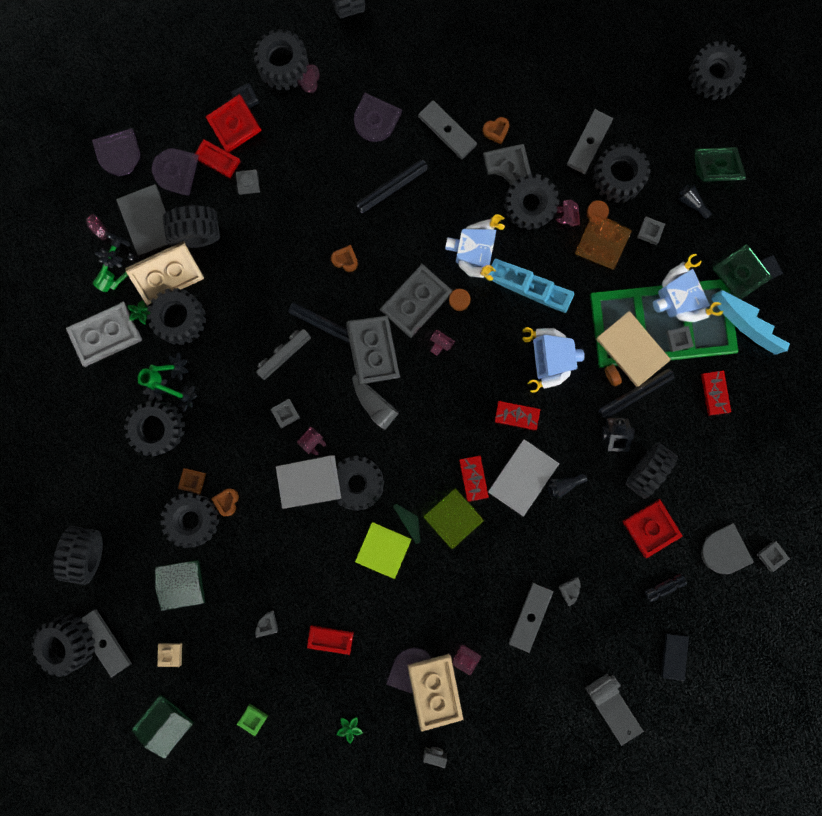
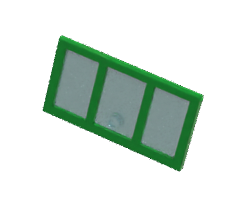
[590,279,738,368]

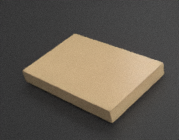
[125,241,204,305]
[596,311,671,387]
[407,654,463,731]

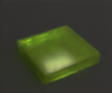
[424,488,484,549]

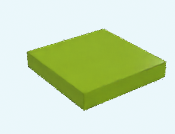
[355,522,411,579]

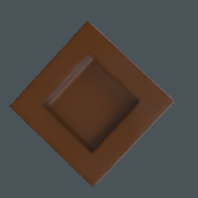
[178,468,206,494]

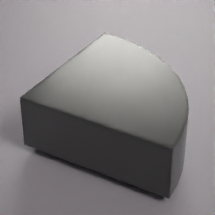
[558,577,580,606]
[256,610,278,638]

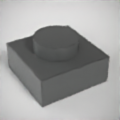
[236,170,260,195]
[637,217,665,245]
[666,326,694,352]
[271,399,300,428]
[757,541,790,572]
[423,746,447,768]

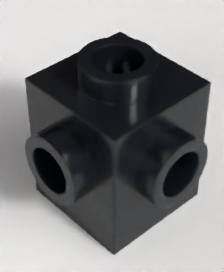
[602,418,634,452]

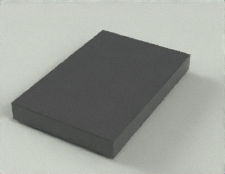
[116,184,170,258]
[380,264,453,338]
[346,316,400,385]

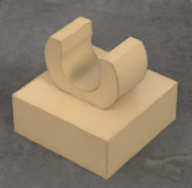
[158,643,182,667]

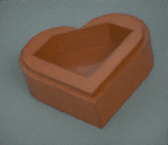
[483,117,509,144]
[331,245,358,272]
[211,489,239,516]

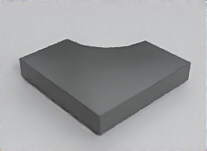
[483,144,531,185]

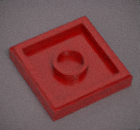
[206,94,262,153]
[622,499,682,558]

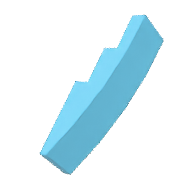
[488,259,574,313]
[711,290,790,354]

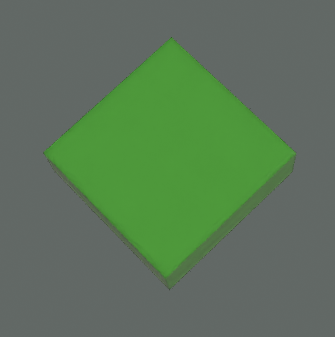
[237,704,268,736]

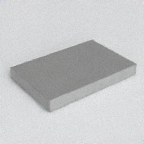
[66,302,142,367]
[488,440,559,517]
[276,455,341,509]

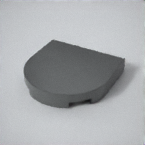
[701,523,753,574]

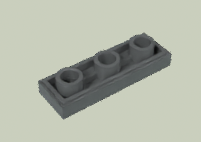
[418,101,477,159]
[567,109,613,174]
[257,329,311,380]
[509,582,553,653]
[82,609,132,677]

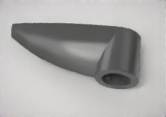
[352,375,399,430]

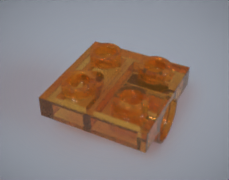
[575,214,632,270]

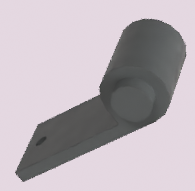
[585,674,644,746]

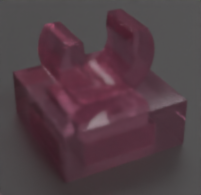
[556,200,580,226]
[430,330,455,356]
[297,427,326,455]
[452,644,481,676]

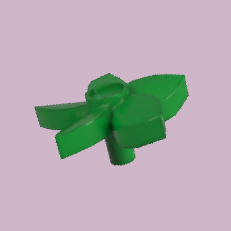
[128,300,150,324]
[337,717,363,744]

